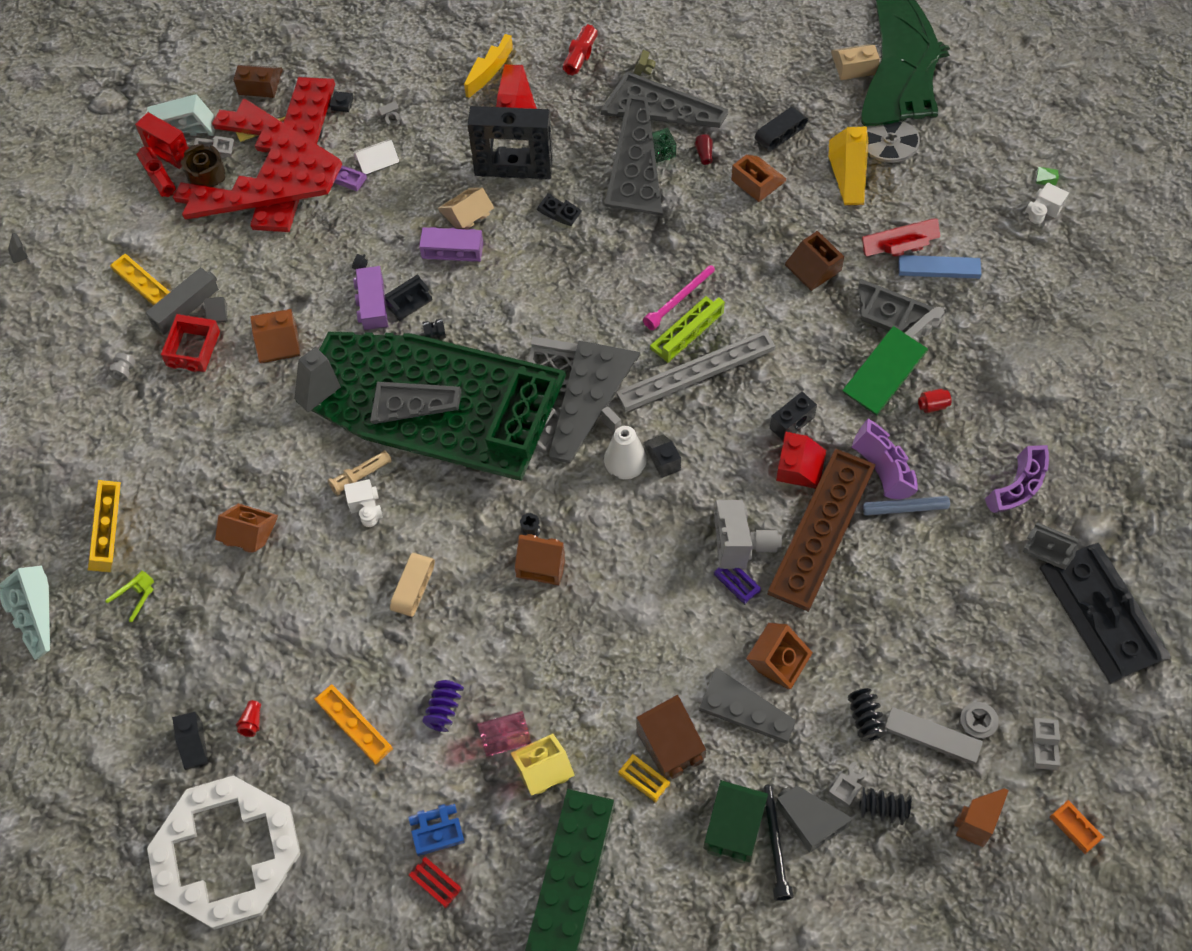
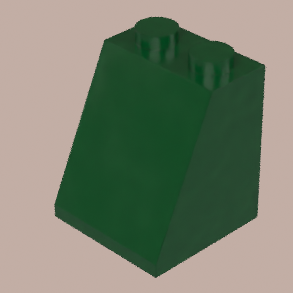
[703,780,768,864]

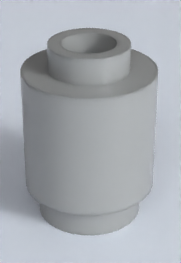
[750,530,782,552]

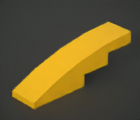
[464,34,513,98]

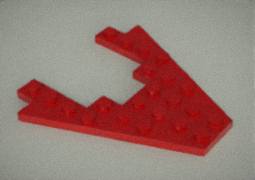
[173,99,343,219]

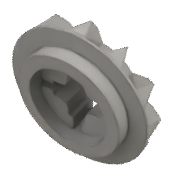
[960,702,999,739]

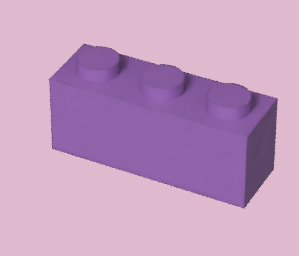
[419,227,483,262]
[353,266,388,330]

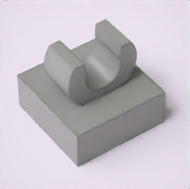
[377,101,399,125]

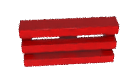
[409,857,462,909]

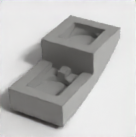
[194,136,234,158]
[1033,718,1060,771]

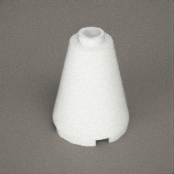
[604,426,647,480]

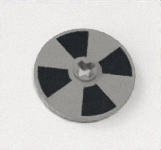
[867,121,920,163]

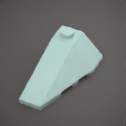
[0,566,50,660]

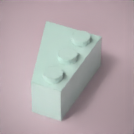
[146,94,215,136]

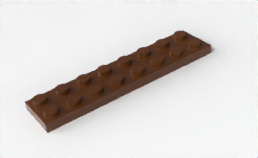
[767,448,876,612]

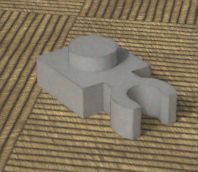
[828,762,867,808]

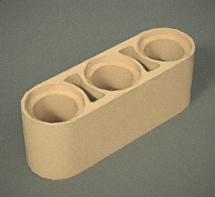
[390,553,435,617]

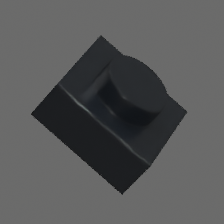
[330,91,354,112]

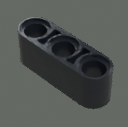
[754,106,808,151]

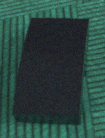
[537,193,582,226]

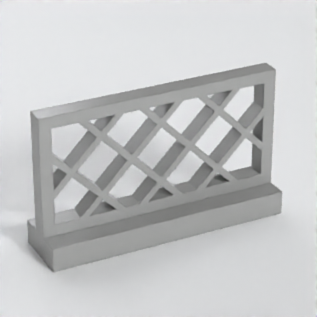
[528,337,578,394]

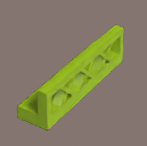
[650,296,725,363]

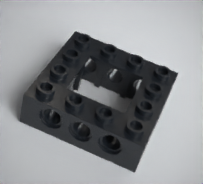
[467,106,553,180]

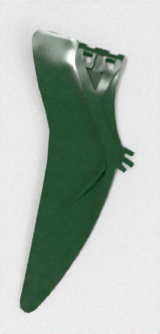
[861,0,950,126]

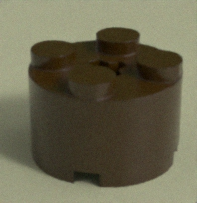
[181,144,225,187]

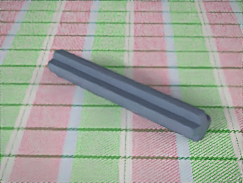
[863,496,950,515]

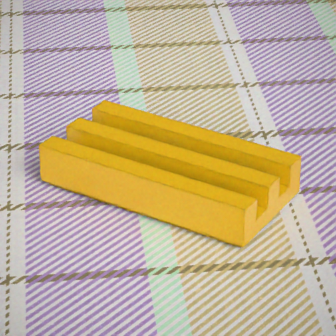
[618,754,670,803]

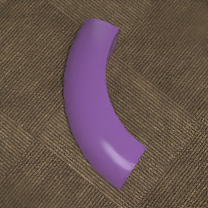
[851,419,918,500]
[985,445,1049,513]

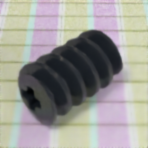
[848,688,888,742]
[859,787,912,825]

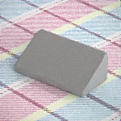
[536,408,560,453]

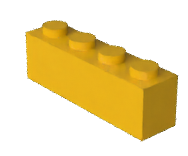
[87,480,121,572]

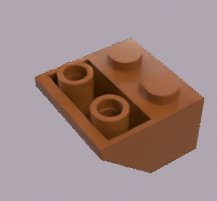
[731,154,787,202]
[515,534,565,586]

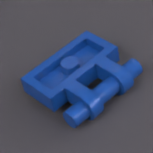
[408,804,465,856]

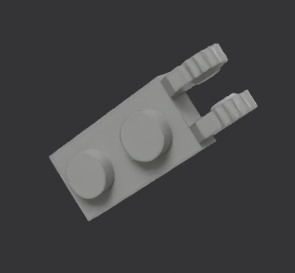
[905,306,945,342]

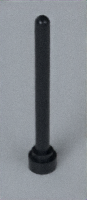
[763,784,794,901]

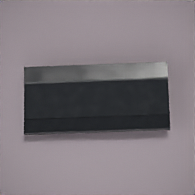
[1039,543,1171,684]

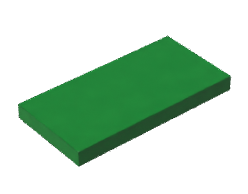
[842,326,928,416]

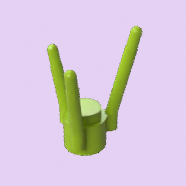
[105,570,154,622]

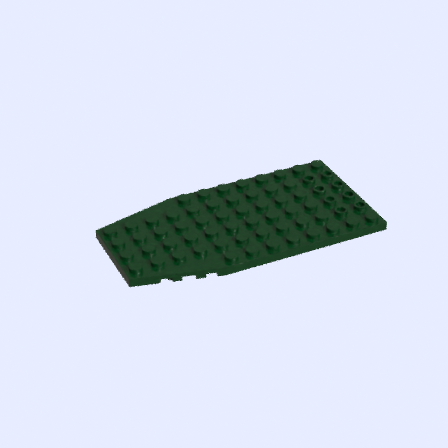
[294,332,566,481]

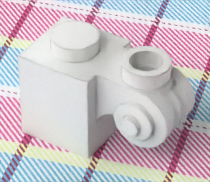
[1025,183,1069,224]
[344,479,383,527]

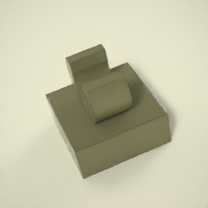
[633,49,656,76]

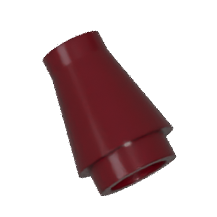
[694,134,713,165]

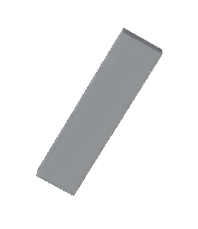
[884,707,983,765]

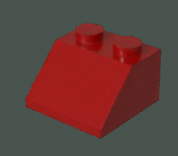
[776,432,826,489]

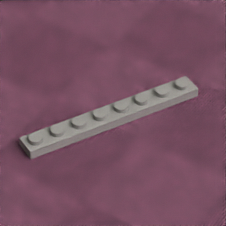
[616,330,775,412]

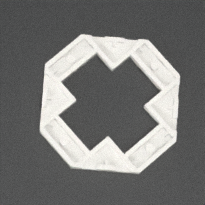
[147,776,301,930]

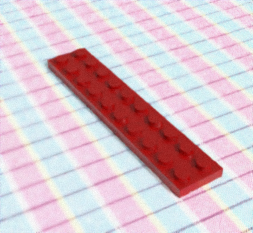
[250,77,335,232]

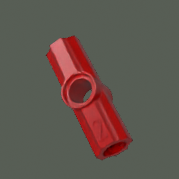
[563,24,598,76]
[136,146,176,197]

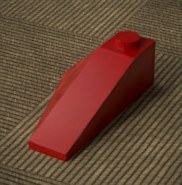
[496,64,537,109]

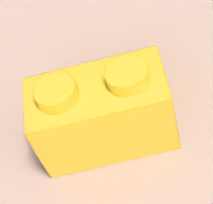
[511,734,575,796]

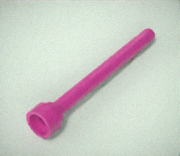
[643,265,715,331]

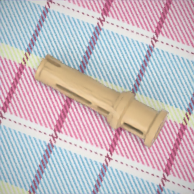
[328,450,392,496]

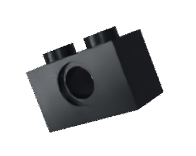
[769,391,817,442]

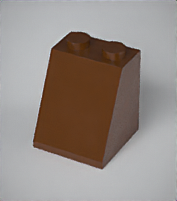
[636,695,706,779]

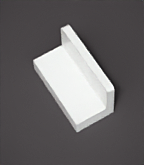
[353,139,399,174]

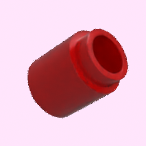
[918,389,952,413]

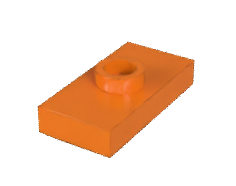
[1050,800,1104,854]

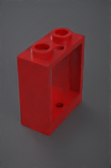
[135,112,189,169]
[161,314,220,372]

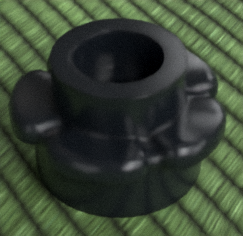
[352,254,368,270]

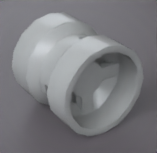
[108,352,135,381]

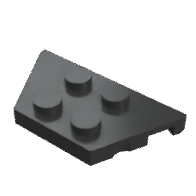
[858,279,934,332]

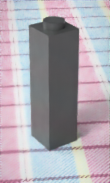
[145,267,219,335]

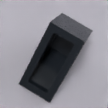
[644,435,681,478]
[172,711,208,770]

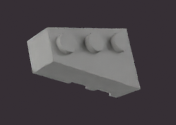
[714,500,752,569]

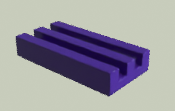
[714,568,761,605]

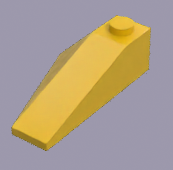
[828,127,868,205]

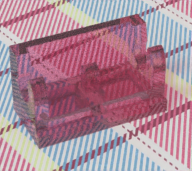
[477,711,531,757]

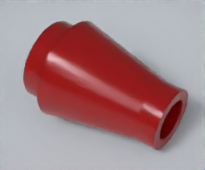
[236,700,261,737]

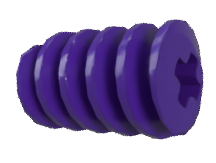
[422,680,464,732]

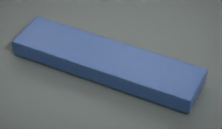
[898,255,981,279]

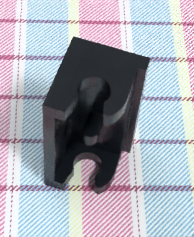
[384,274,433,321]

